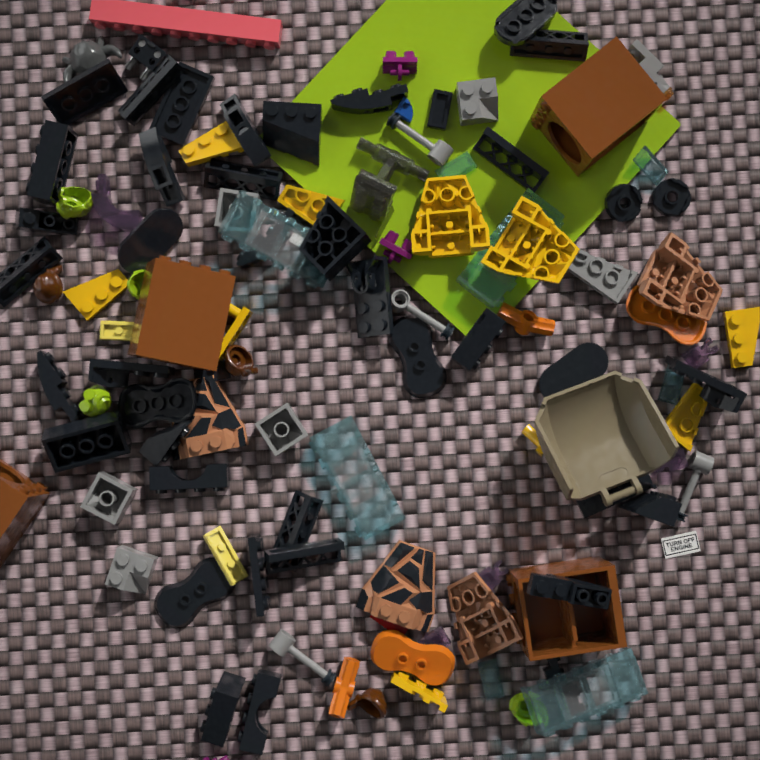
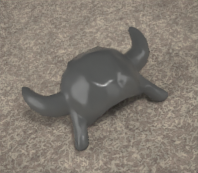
[62,36,122,83]

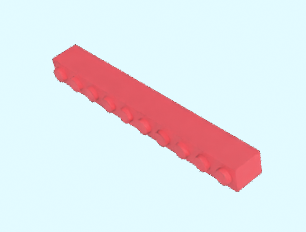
[89,0,283,50]

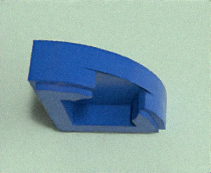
[395,97,413,123]

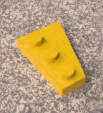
[178,121,244,167]
[277,185,345,225]
[63,269,128,321]
[723,307,760,369]
[665,383,708,452]
[390,671,448,713]

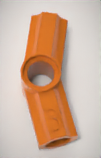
[497,302,555,336]
[328,656,360,719]

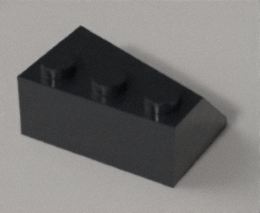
[262,101,322,166]
[299,196,371,281]

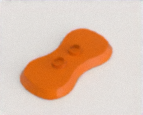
[626,285,707,345]
[370,630,455,686]

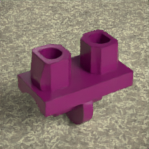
[383,51,417,81]
[379,230,413,264]

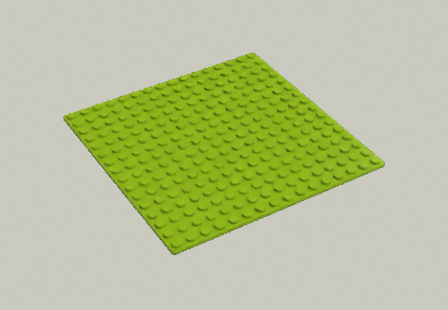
[260,0,680,336]

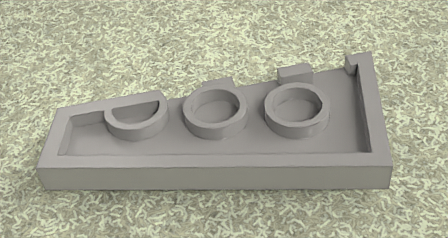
[568,250,638,304]

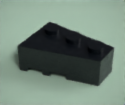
[450,308,506,372]
[200,671,246,747]

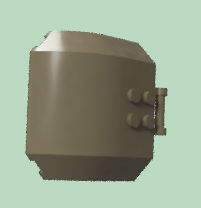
[534,371,679,507]

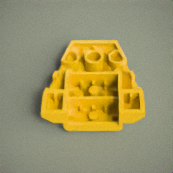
[411,175,490,258]
[481,196,580,284]

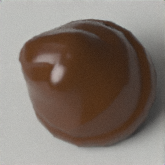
[33,265,63,304]
[224,345,258,377]
[347,687,387,719]

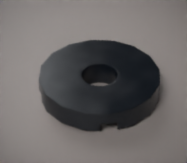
[652,178,691,217]
[605,184,643,222]

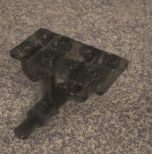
[350,137,430,222]

